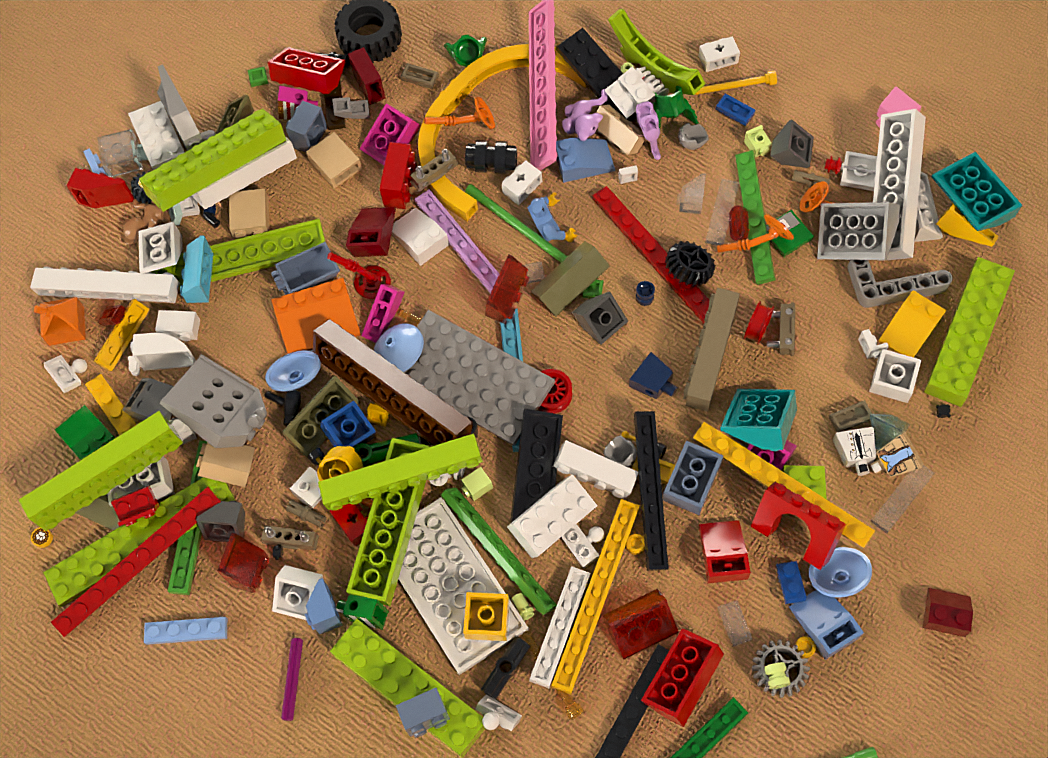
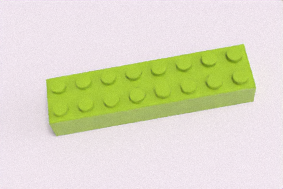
[139,108,286,212]
[924,257,1015,407]
[19,411,183,531]
[346,438,430,606]
[330,619,485,758]

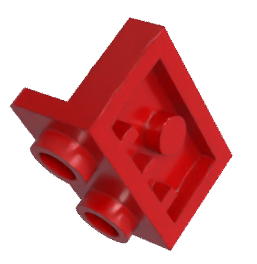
[111,485,159,526]

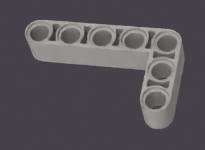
[847,260,952,308]

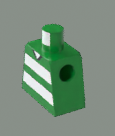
[336,595,389,630]

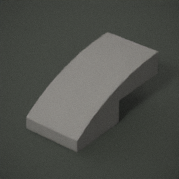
[332,97,370,119]

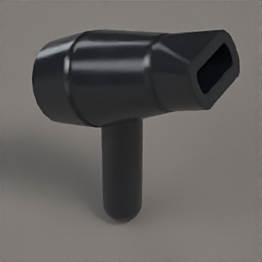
[264,390,301,427]

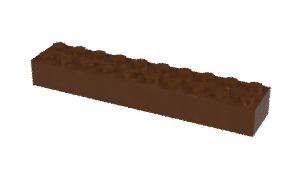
[313,319,472,446]

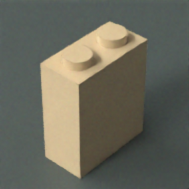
[306,132,362,188]
[229,189,270,239]
[196,442,255,487]

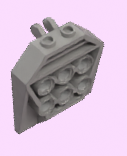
[157,64,216,151]
[160,354,267,448]

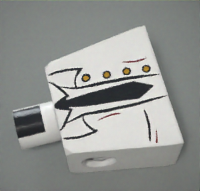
[833,427,876,476]

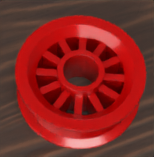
[743,301,775,345]
[538,369,572,414]

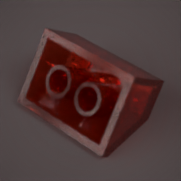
[485,254,530,324]
[602,589,679,660]

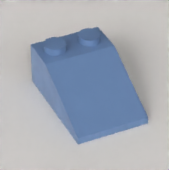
[556,138,615,183]

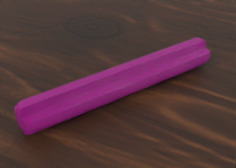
[281,638,303,721]

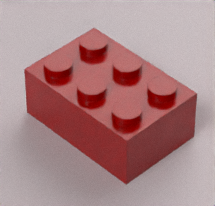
[379,142,417,209]

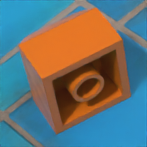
[34,297,86,346]

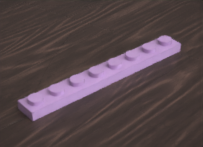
[415,189,514,305]

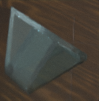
[870,414,910,450]

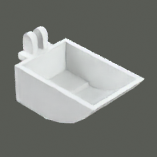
[128,333,196,376]

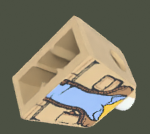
[871,431,924,477]

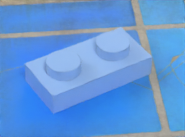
[83,148,107,175]

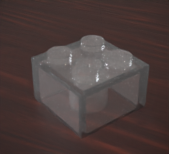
[97,129,143,177]

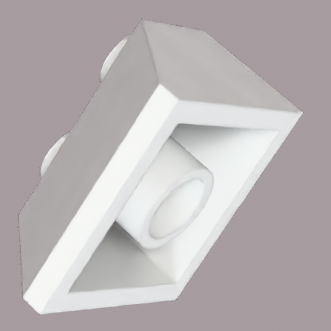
[272,565,323,620]

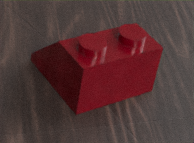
[923,588,973,637]

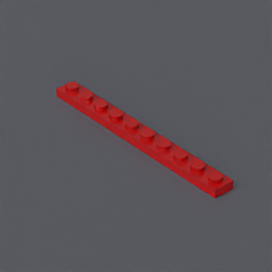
[592,186,710,324]
[51,487,221,637]

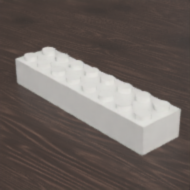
[873,109,926,261]

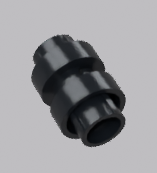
[465,140,517,174]

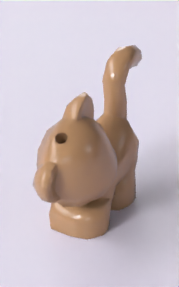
[123,198,170,245]

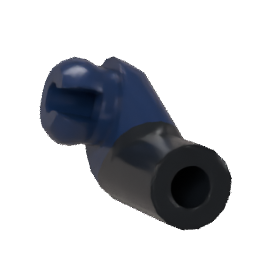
[203,204,220,228]

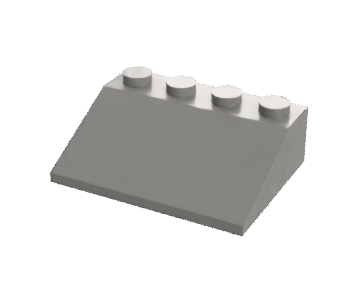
[817,202,900,260]

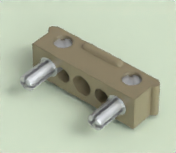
[410,149,458,191]
[766,302,796,356]
[261,525,319,551]

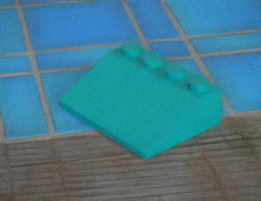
[931,152,1022,231]
[720,389,797,451]

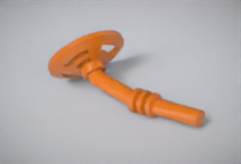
[424,96,495,129]
[799,181,833,213]
[717,214,794,253]

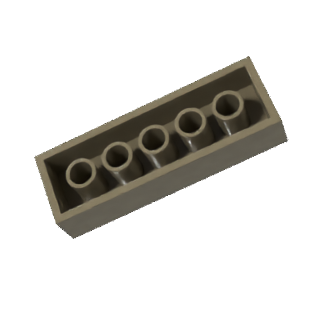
[683,288,740,412]

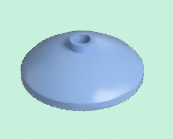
[373,323,424,372]
[265,350,321,392]
[809,547,872,597]

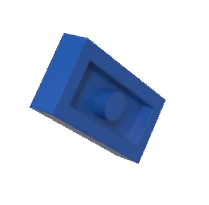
[715,93,756,126]
[776,561,807,604]

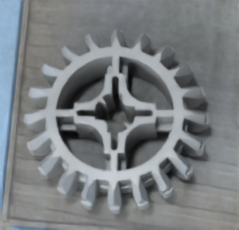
[752,639,810,698]

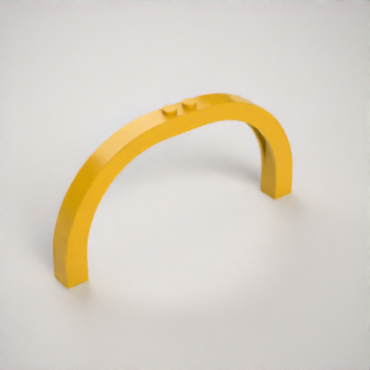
[418,44,587,222]

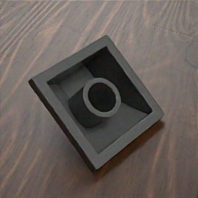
[771,119,814,168]
[572,292,628,345]
[196,501,245,544]

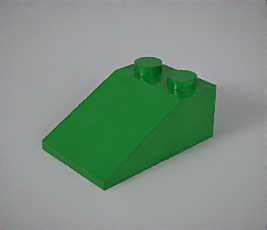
[55,405,115,460]

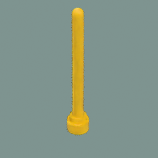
[695,70,777,95]

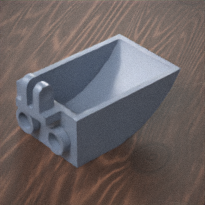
[271,242,340,295]

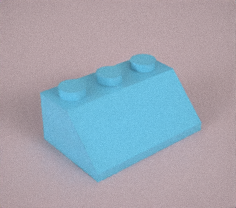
[180,236,213,303]

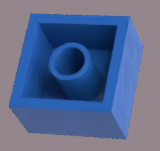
[321,401,376,448]

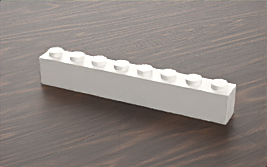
[30,267,180,303]

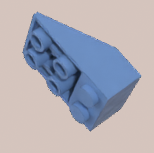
[789,590,864,660]

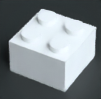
[869,349,921,403]

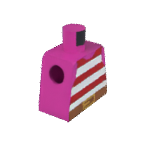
[278,86,318,119]

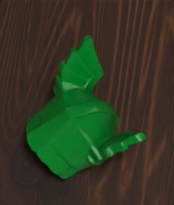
[444,35,487,67]
[654,86,699,129]

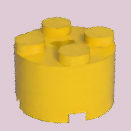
[317,446,363,481]

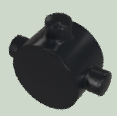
[936,404,951,418]
[273,544,283,560]

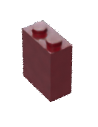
[348,47,386,105]

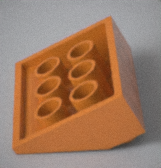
[271,278,361,354]

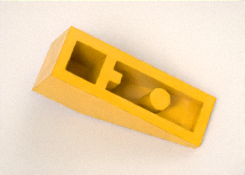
[936,203,999,247]

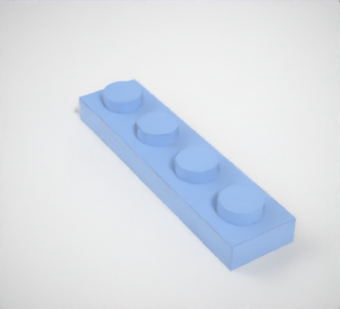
[144,617,228,645]

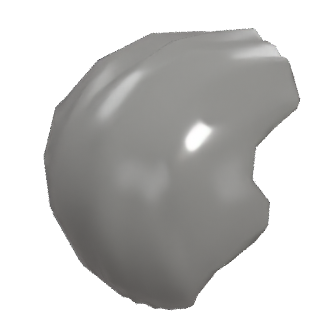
[678,123,709,150]
[603,435,637,467]

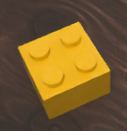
[463,592,510,641]

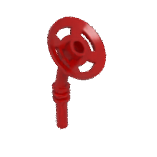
[327,252,391,299]

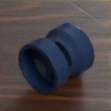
[636,281,655,306]

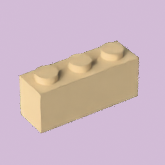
[596,105,645,155]

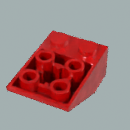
[66,168,134,208]
[699,520,751,584]

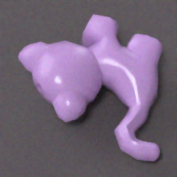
[562,89,608,141]
[636,101,661,160]

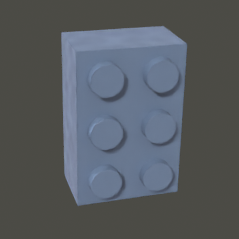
[663,441,723,516]

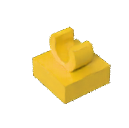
[367,403,388,427]

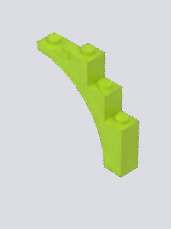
[608,9,705,95]

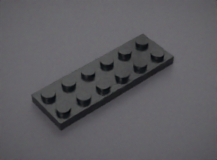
[556,28,637,122]
[510,409,563,524]

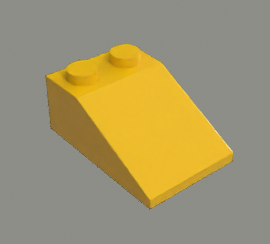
[878,290,946,358]

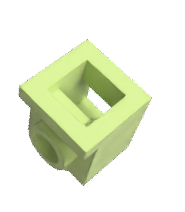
[744,125,772,157]

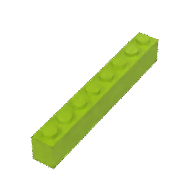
[318,434,483,510]

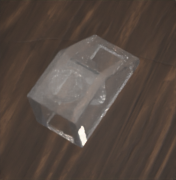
[676,173,706,214]

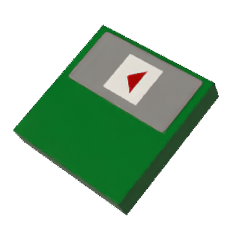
[767,210,814,257]

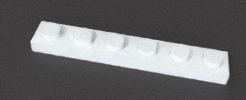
[529,566,591,688]

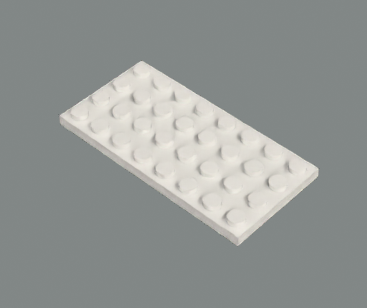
[398,497,529,675]

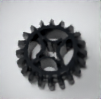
[665,241,716,287]

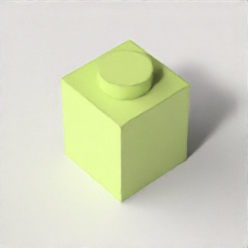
[461,467,493,501]

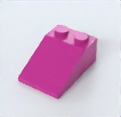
[359,103,421,165]

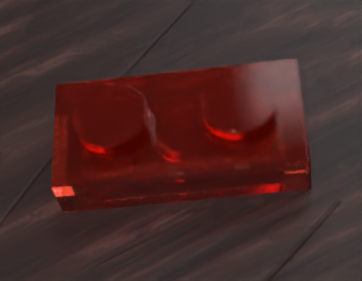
[97,305,126,326]

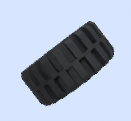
[334,0,402,63]

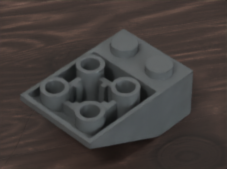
[122,378,174,422]

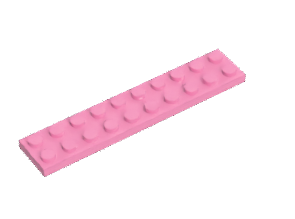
[529,0,557,171]

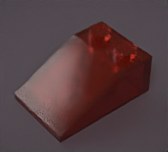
[217,532,269,593]

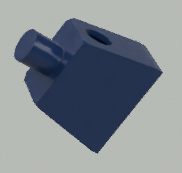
[629,352,678,399]

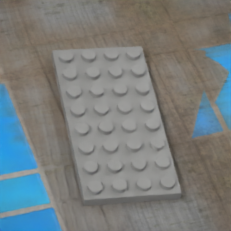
[404,310,555,446]

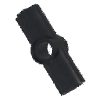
[481,636,530,700]

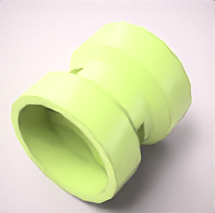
[764,662,791,689]

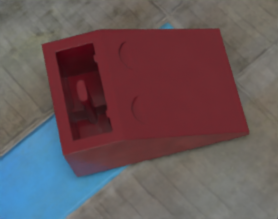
[346,207,396,257]

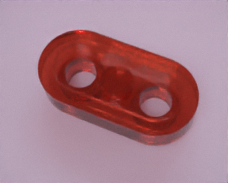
[729,205,749,242]

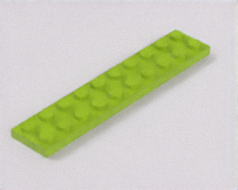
[150,218,325,290]
[43,477,236,607]

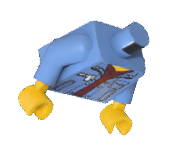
[527,192,578,242]

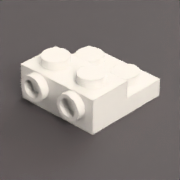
[604,66,655,119]

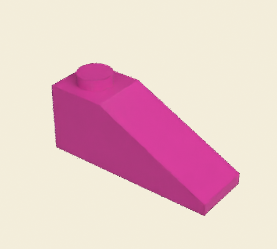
[361,284,405,343]

